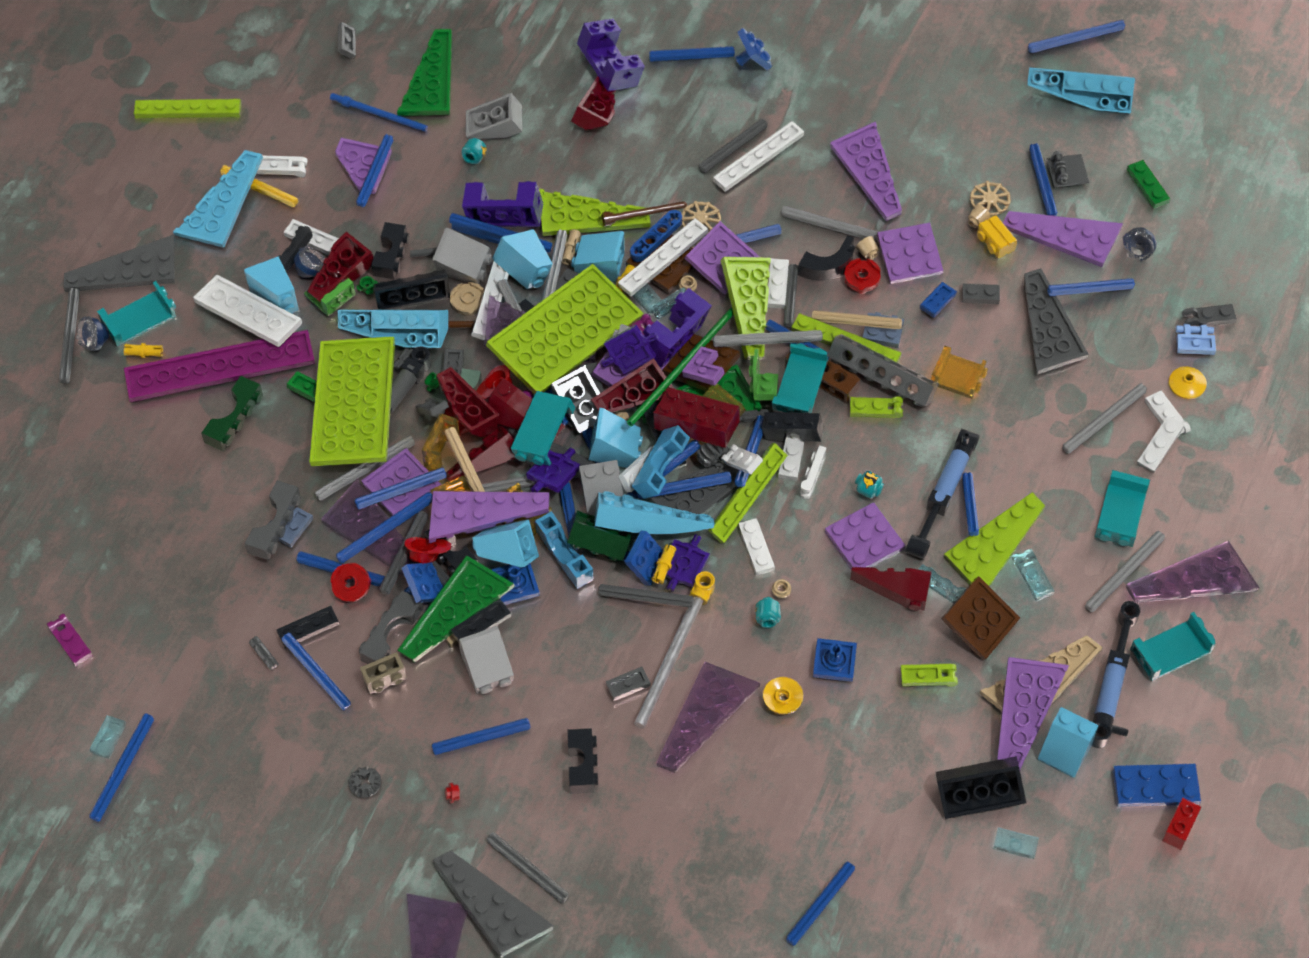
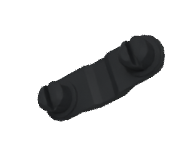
[277,226,313,271]

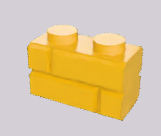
[977,215,1017,259]

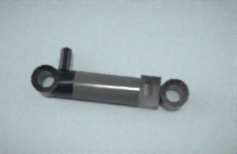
[390,346,431,416]

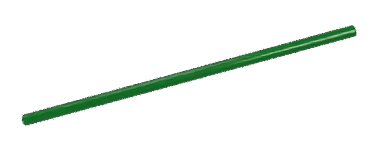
[627,306,734,427]

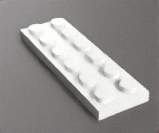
[193,275,302,347]

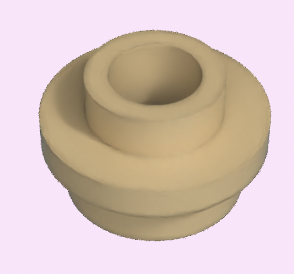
[679,275,697,292]
[772,579,791,599]

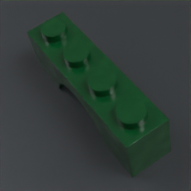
[201,376,263,452]

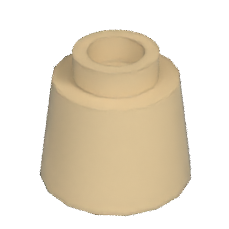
[968,204,991,228]
[856,236,879,260]

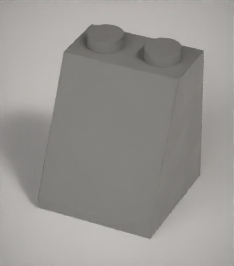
[432,227,493,285]
[459,626,514,694]

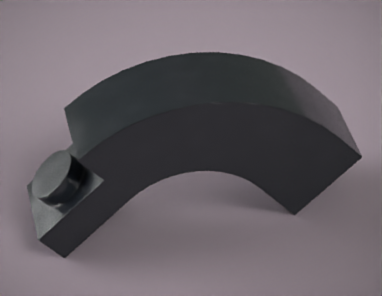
[798,235,855,281]

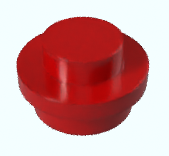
[445,783,460,803]

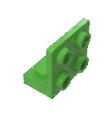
[304,278,356,316]
[749,349,779,400]

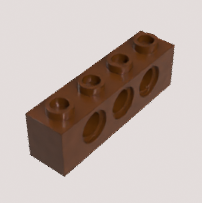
[785,342,860,404]

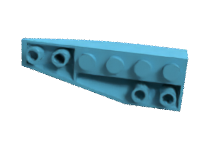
[1027,67,1135,114]
[338,310,448,348]
[594,491,714,534]

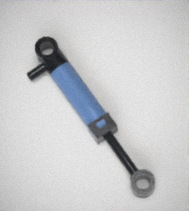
[905,429,980,559]
[1092,601,1141,748]

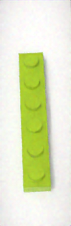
[134,99,241,118]
[791,313,901,363]
[708,443,788,543]

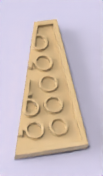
[980,635,1103,711]

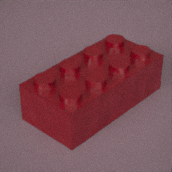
[654,387,740,448]

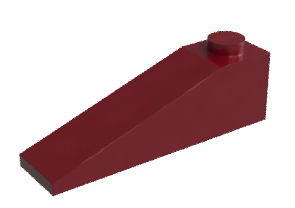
[591,358,674,413]
[436,367,500,437]
[488,378,566,441]
[850,567,931,611]

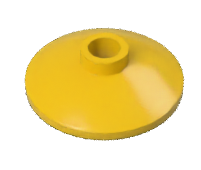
[1169,366,1207,399]
[763,677,803,714]

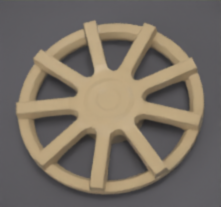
[970,181,1011,216]
[682,201,721,235]

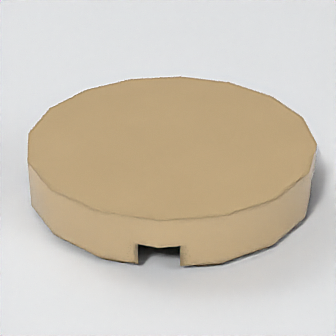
[450,282,484,315]

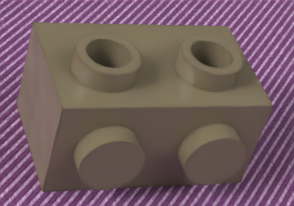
[360,652,407,694]

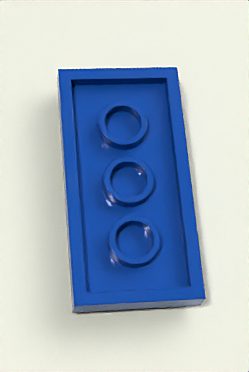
[1113,764,1201,807]

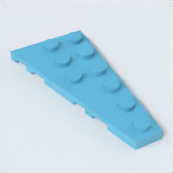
[173,150,263,248]

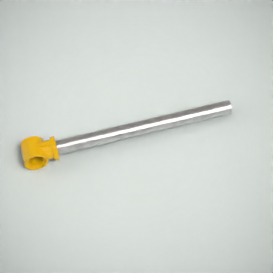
[634,571,715,729]

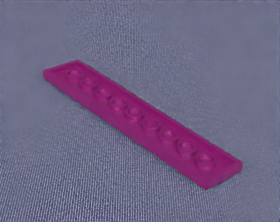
[124,330,315,402]

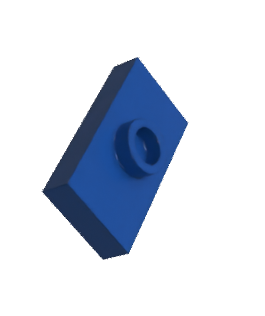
[920,282,957,318]

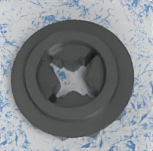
[348,766,381,798]

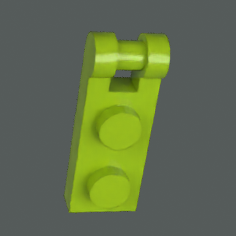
[850,396,903,418]
[900,664,958,687]

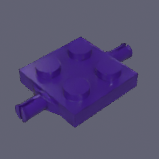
[601,324,658,374]
[526,447,580,493]
[666,534,710,592]

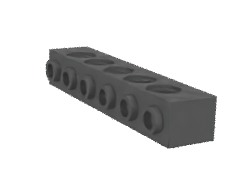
[828,334,939,407]

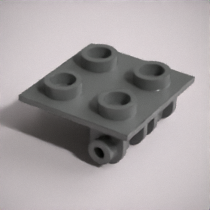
[1046,151,1089,187]

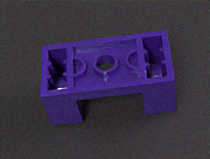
[577,19,645,91]
[462,181,543,227]
[643,288,712,369]

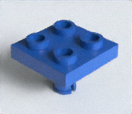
[735,28,773,70]
[624,531,663,586]
[401,563,443,603]
[491,563,540,605]
[813,638,857,682]

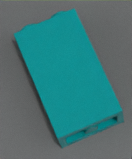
[97,281,176,347]
[772,343,828,413]
[511,391,576,466]
[1095,470,1150,547]
[1130,612,1216,681]

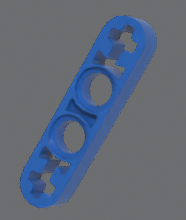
[630,210,682,262]

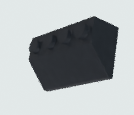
[373,270,450,310]
[936,756,1027,819]

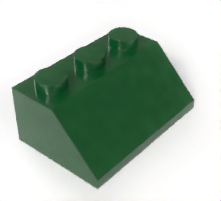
[567,510,632,561]

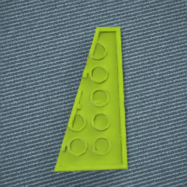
[539,189,651,236]
[721,257,771,360]
[944,492,1045,586]

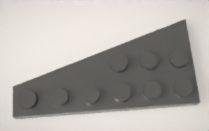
[64,234,175,292]
[1024,268,1088,375]
[647,452,762,514]
[433,851,554,958]

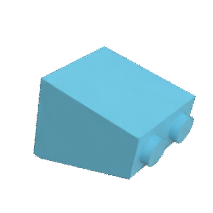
[492,229,553,289]
[571,231,625,282]
[244,257,299,314]
[588,408,643,468]
[472,519,539,567]
[1037,707,1099,778]

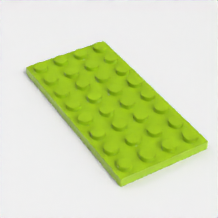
[486,264,644,394]
[309,336,395,466]

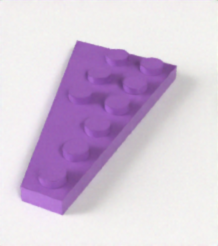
[830,121,902,221]
[1003,211,1123,267]
[429,491,550,543]
[997,657,1069,769]

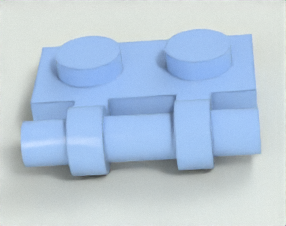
[1176,324,1216,355]

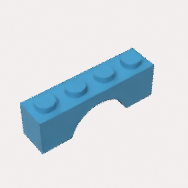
[632,425,690,499]
[535,511,594,589]

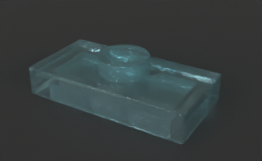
[633,284,665,315]
[654,287,686,320]
[90,715,126,759]
[993,827,1039,859]

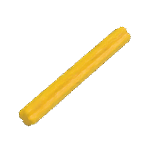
[220,165,298,207]

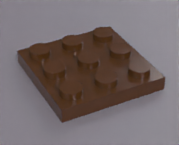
[626,228,693,293]
[662,334,740,393]
[941,576,1020,660]

